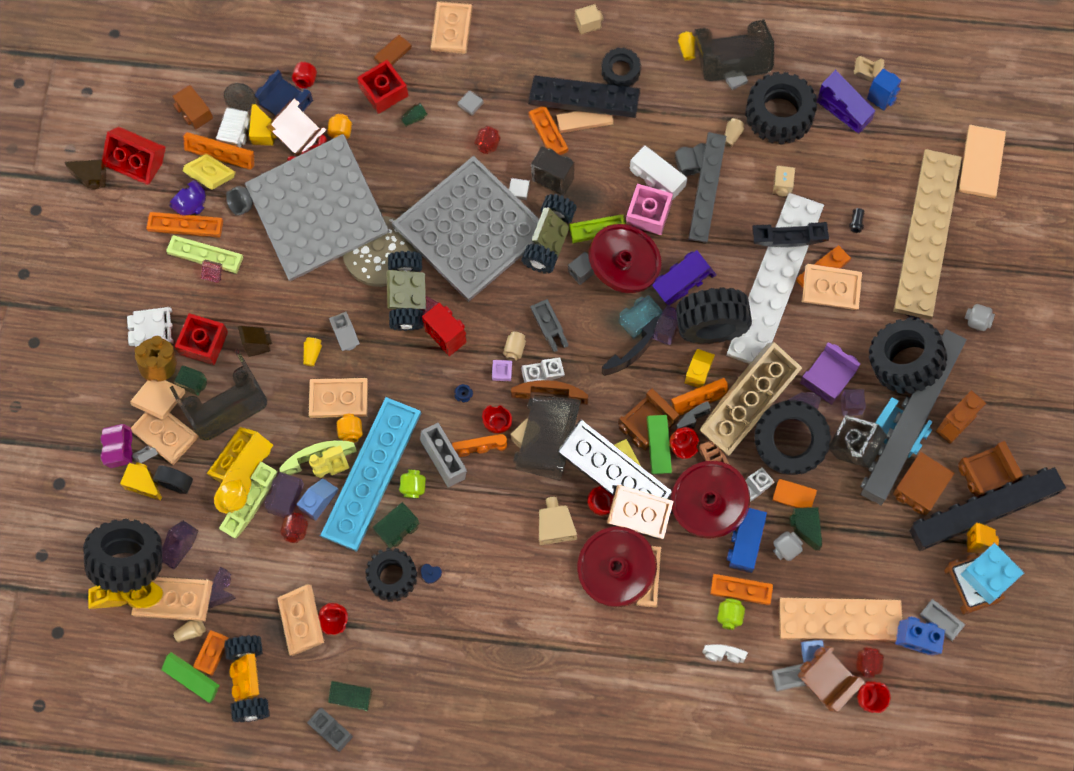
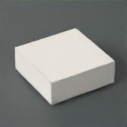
[509,178,529,200]

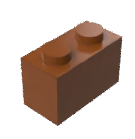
[172,85,213,130]

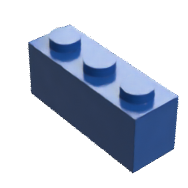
[727,508,767,573]

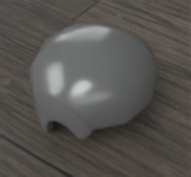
[226,186,253,215]

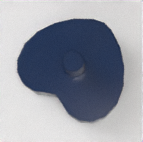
[421,564,442,584]

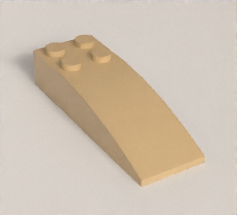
[699,342,802,456]

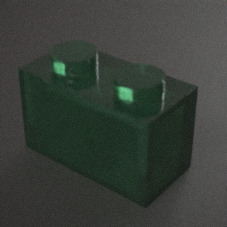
[372,502,420,548]

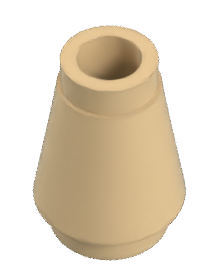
[725,118,745,147]
[173,620,205,643]

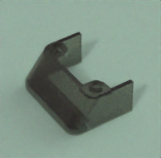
[170,349,267,441]

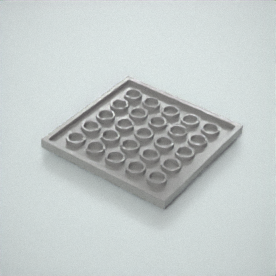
[245,134,390,281]
[392,156,539,302]

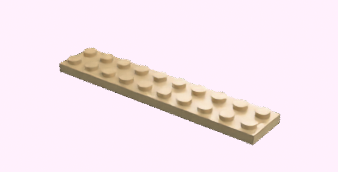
[893,149,961,320]

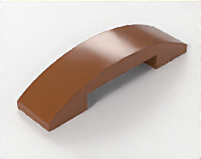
[511,380,588,405]

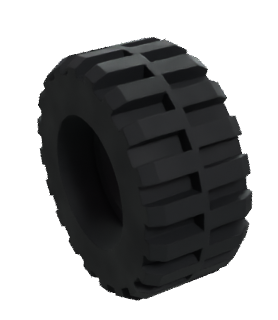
[745,72,817,144]
[676,287,752,344]
[869,318,948,394]
[755,400,831,475]
[83,519,163,593]

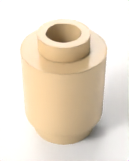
[503,332,526,361]

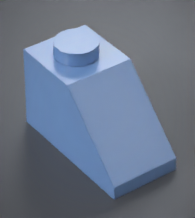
[297,479,339,521]

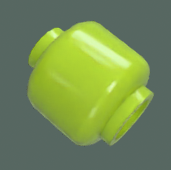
[399,470,426,499]
[717,599,745,630]

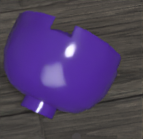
[169,180,206,216]

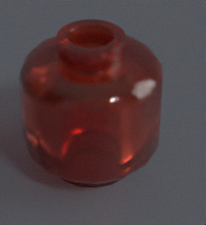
[474,126,501,154]
[280,512,308,543]
[856,647,884,678]

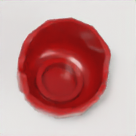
[482,405,512,434]
[670,427,700,459]
[587,486,614,516]
[318,603,348,635]
[857,681,891,713]

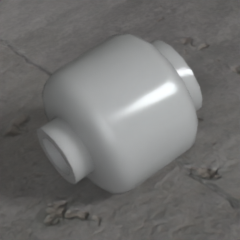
[965,304,995,331]
[773,531,803,561]

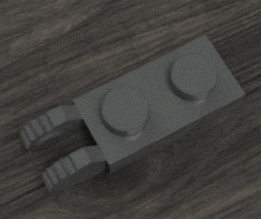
[530,299,568,352]

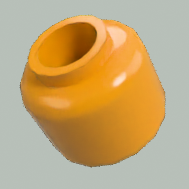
[327,114,352,139]
[336,413,363,443]

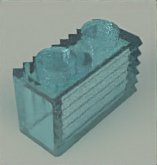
[619,295,663,339]

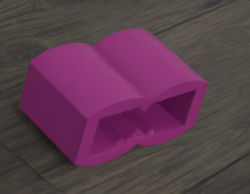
[100,424,133,468]

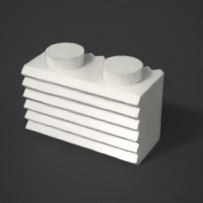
[216,108,251,148]

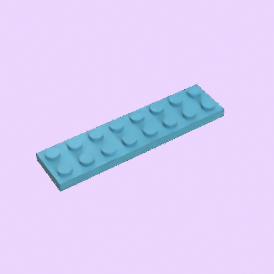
[320,397,421,552]

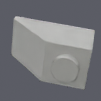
[329,312,360,351]

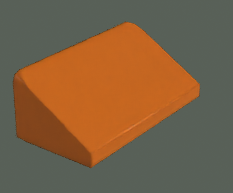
[772,479,817,512]

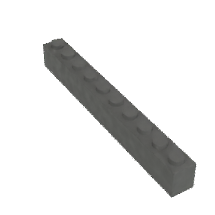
[860,329,967,506]

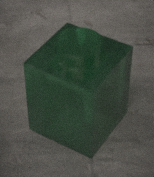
[174,365,207,396]

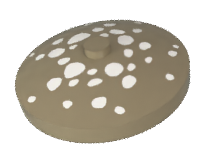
[343,216,417,287]

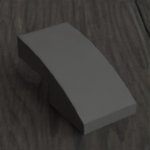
[676,401,711,430]
[307,708,353,752]

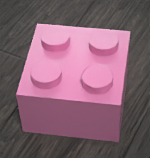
[626,184,673,235]

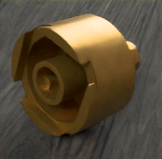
[135,336,177,382]

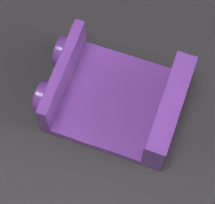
[800,342,860,405]

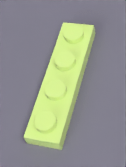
[166,235,243,274]

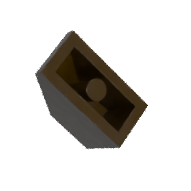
[65,160,106,190]
[238,326,272,357]

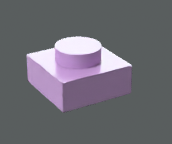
[492,360,512,381]

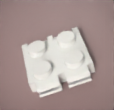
[127,307,174,347]

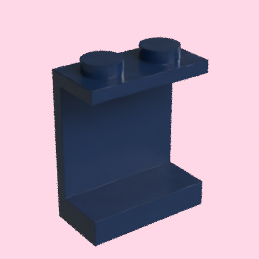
[255,70,313,116]

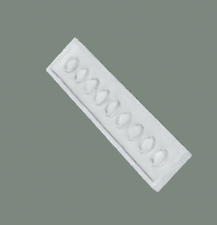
[726,193,824,364]

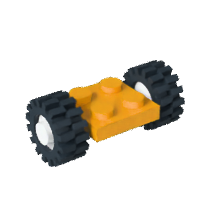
[224,635,270,722]

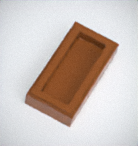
[374,34,412,66]

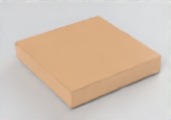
[130,380,185,420]

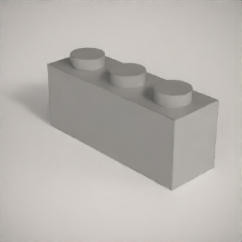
[420,423,467,488]

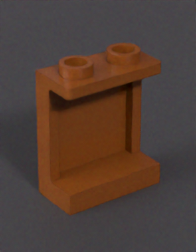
[618,388,679,450]
[958,441,1023,498]
[893,452,954,515]

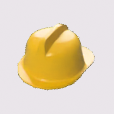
[214,469,251,514]
[120,581,163,609]

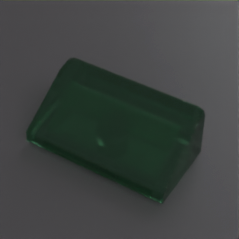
[328,681,373,711]

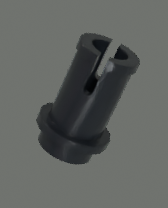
[849,208,865,233]

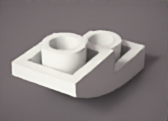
[521,358,565,383]
[745,467,775,502]
[702,645,748,664]

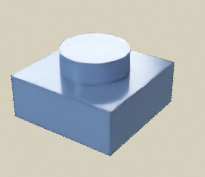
[801,640,824,663]

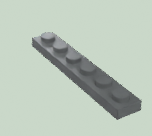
[688,132,726,244]

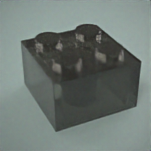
[531,146,574,196]
[829,415,887,469]

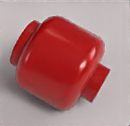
[292,62,317,89]

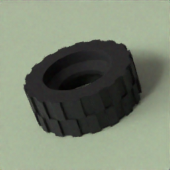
[601,47,641,87]

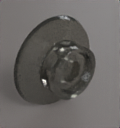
[224,83,256,111]

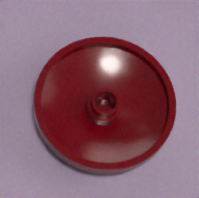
[589,224,662,293]
[671,461,750,539]
[577,526,657,607]

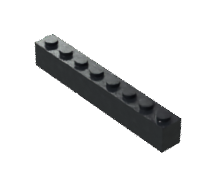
[909,467,1066,552]

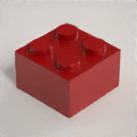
[357,60,409,114]
[422,302,467,357]
[175,313,228,366]

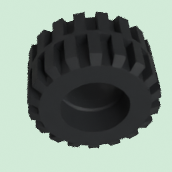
[365,548,418,602]

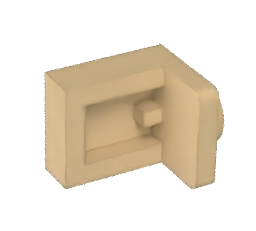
[854,56,884,82]

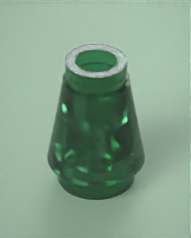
[400,103,428,127]

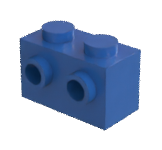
[867,68,901,110]
[895,617,945,656]

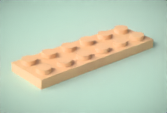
[779,598,902,641]

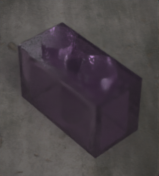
[264,472,304,520]

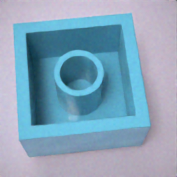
[960,543,1024,605]

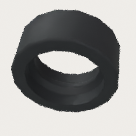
[153,465,193,494]

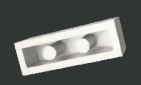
[630,146,687,200]

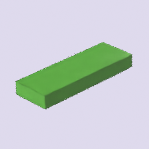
[647,415,672,475]
[162,652,220,703]

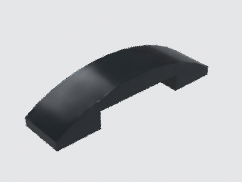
[752,222,829,247]
[602,316,658,376]

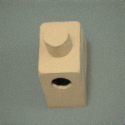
[539,497,577,545]

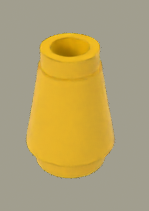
[678,32,695,60]
[303,337,322,367]

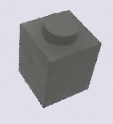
[568,252,595,285]

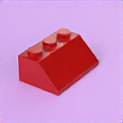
[102,127,166,185]

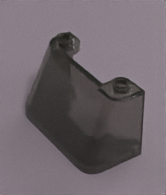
[694,19,774,81]
[513,395,581,481]

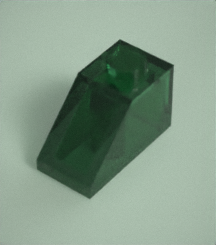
[789,507,822,551]

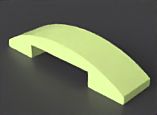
[279,441,357,477]
[219,462,278,539]

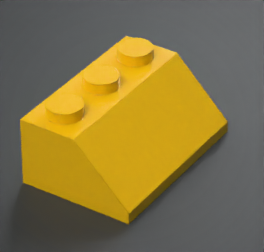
[206,427,273,483]

